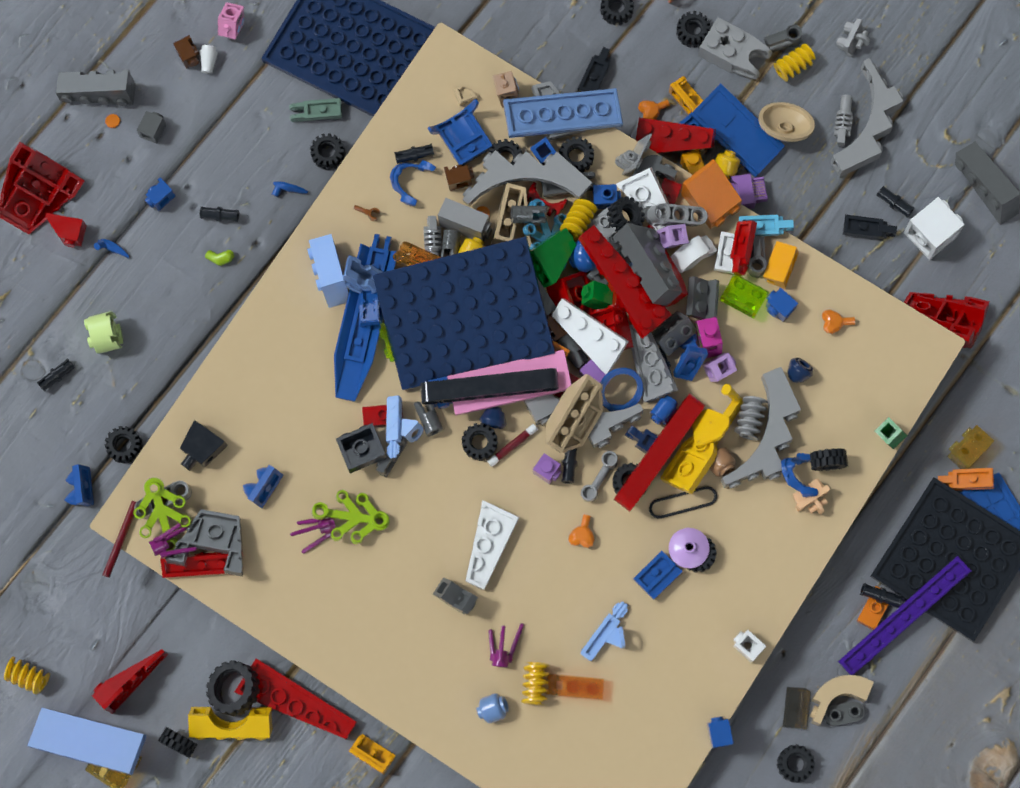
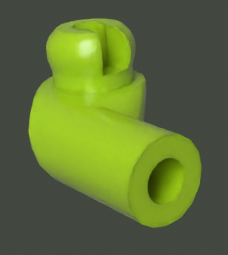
[205,250,234,266]

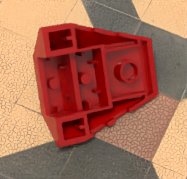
[0,142,85,234]
[903,292,990,348]

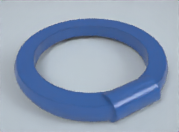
[600,368,643,412]

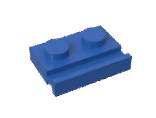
[633,551,683,600]

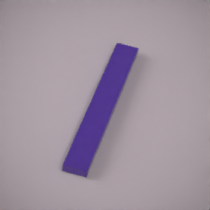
[838,556,971,675]

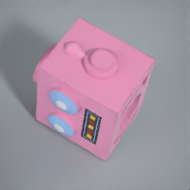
[218,2,244,39]

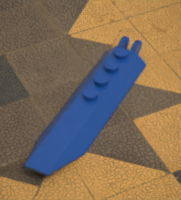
[334,234,399,402]

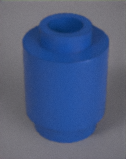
[650,395,678,425]

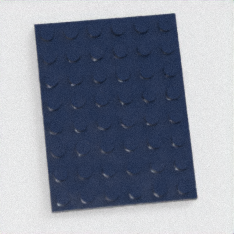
[261,0,435,117]
[373,236,555,390]

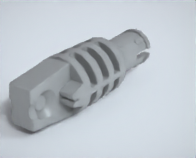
[834,95,853,147]
[423,216,442,261]

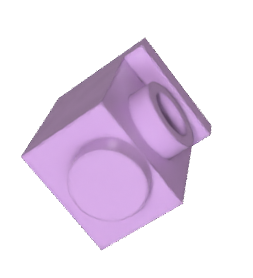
[657,224,689,249]
[702,353,737,382]

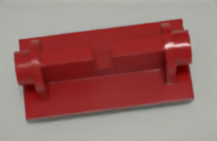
[588,305,627,327]

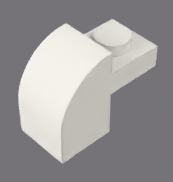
[671,235,718,273]

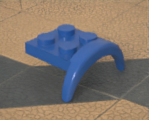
[428,99,492,165]

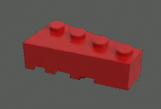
[636,117,716,153]

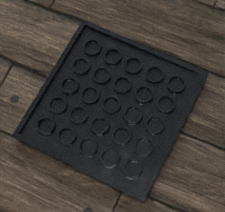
[870,477,1020,642]

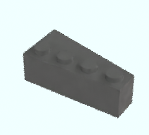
[955,142,1020,225]

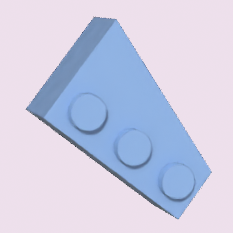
[307,234,348,308]

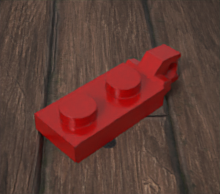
[730,220,757,276]

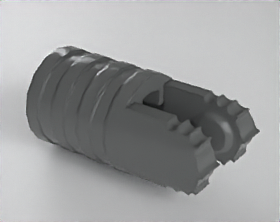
[511,206,548,223]
[441,230,461,258]
[557,334,589,368]
[414,401,443,436]

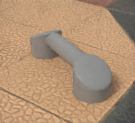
[581,451,618,502]

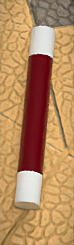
[487,424,538,467]

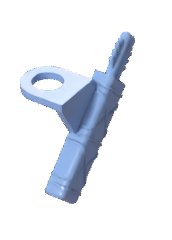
[386,395,423,459]
[581,601,628,661]

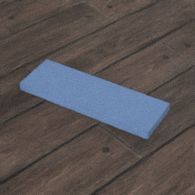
[503,88,623,138]
[27,708,147,775]

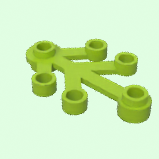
[134,478,191,551]
[312,490,390,544]

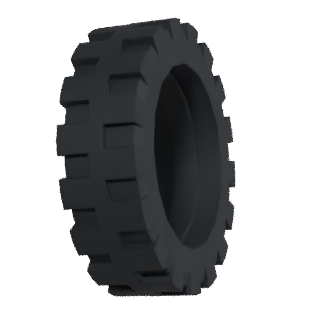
[206,660,260,716]

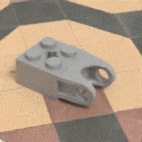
[698,17,772,79]

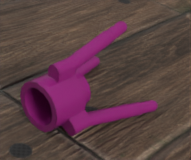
[290,517,336,553]
[149,523,197,558]
[489,623,524,668]

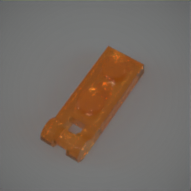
[393,241,442,266]
[546,674,604,700]

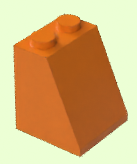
[681,159,742,229]

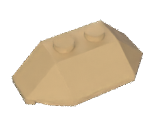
[546,374,603,453]

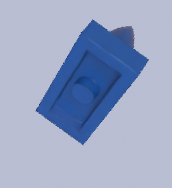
[673,341,708,381]
[64,464,94,506]
[243,465,283,508]

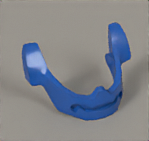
[390,160,436,206]
[781,453,818,497]

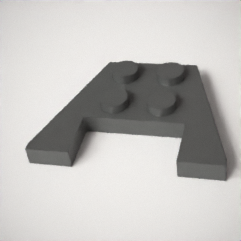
[166,509,243,577]

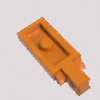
[938,468,994,491]

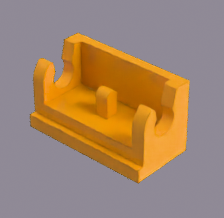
[669,76,703,115]
[763,241,799,289]
[349,734,396,775]

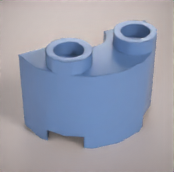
[343,255,383,293]

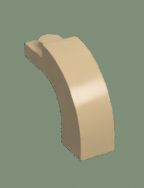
[810,675,874,726]

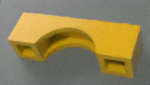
[188,707,272,740]

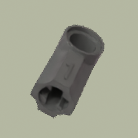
[764,25,802,53]
[747,236,767,278]

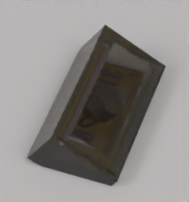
[783,687,811,730]

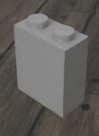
[438,198,492,241]

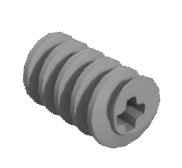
[734,396,768,441]

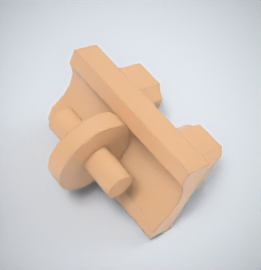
[792,478,831,514]

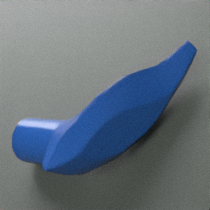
[272,181,308,197]
[94,239,129,259]

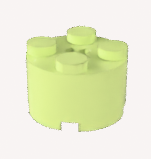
[84,311,123,354]

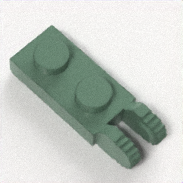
[289,98,342,122]

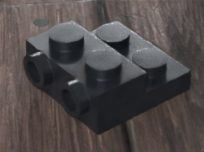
[336,423,387,474]

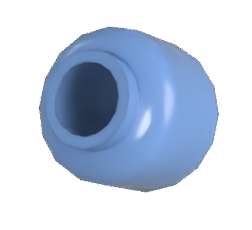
[477,693,509,723]

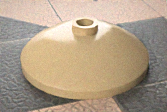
[758,102,815,142]

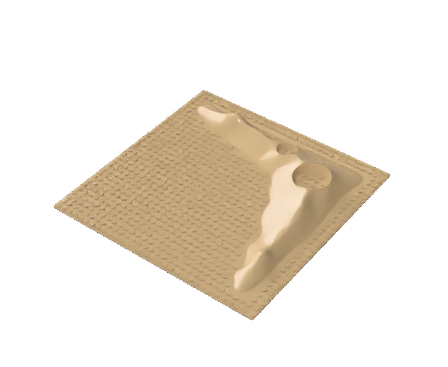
[90,23,965,788]

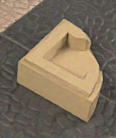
[453,86,478,106]

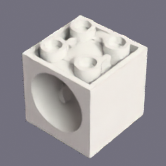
[904,197,965,260]

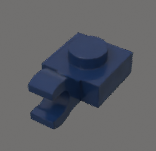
[625,426,658,454]

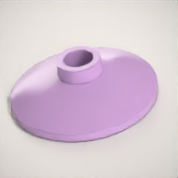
[669,528,709,568]

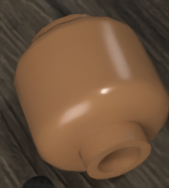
[709,448,736,477]

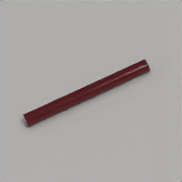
[102,501,136,578]

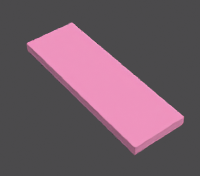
[447,350,572,416]

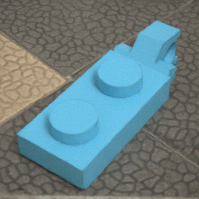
[739,215,794,236]

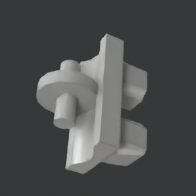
[836,18,870,57]

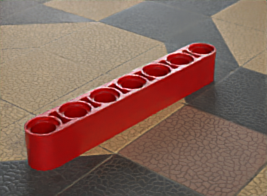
[613,393,705,512]

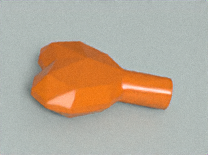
[638,99,670,120]
[822,310,855,334]
[568,514,594,548]

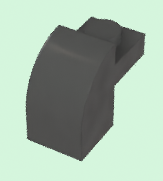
[632,155,678,182]
[433,577,478,615]

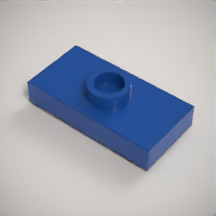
[359,290,380,326]

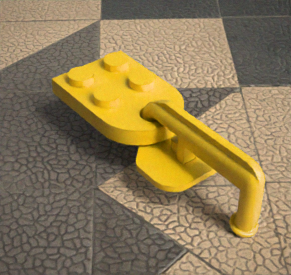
[660,384,743,495]

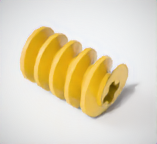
[774,43,815,82]
[560,199,598,241]
[4,656,50,695]
[521,662,550,705]

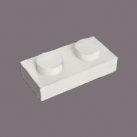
[714,231,735,274]

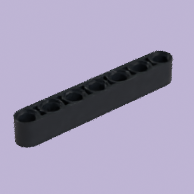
[420,368,559,405]

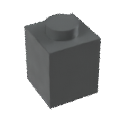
[137,111,166,144]

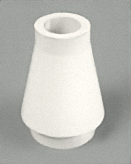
[200,45,218,74]

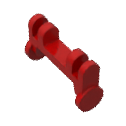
[527,182,568,217]

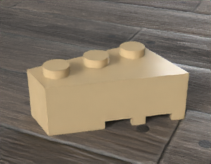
[491,183,532,249]

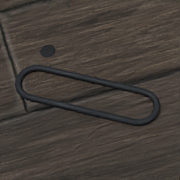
[649,486,717,519]

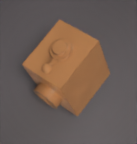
[493,71,519,108]

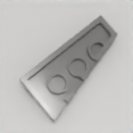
[629,325,678,402]

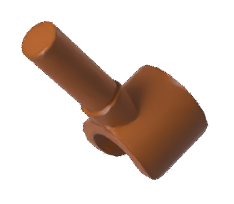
[354,205,380,221]

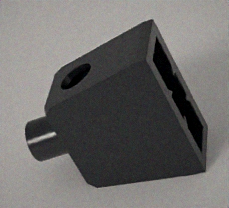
[180,420,228,471]

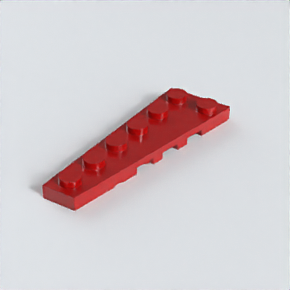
[578,225,672,339]
[234,658,357,739]

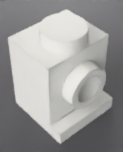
[733,630,766,663]

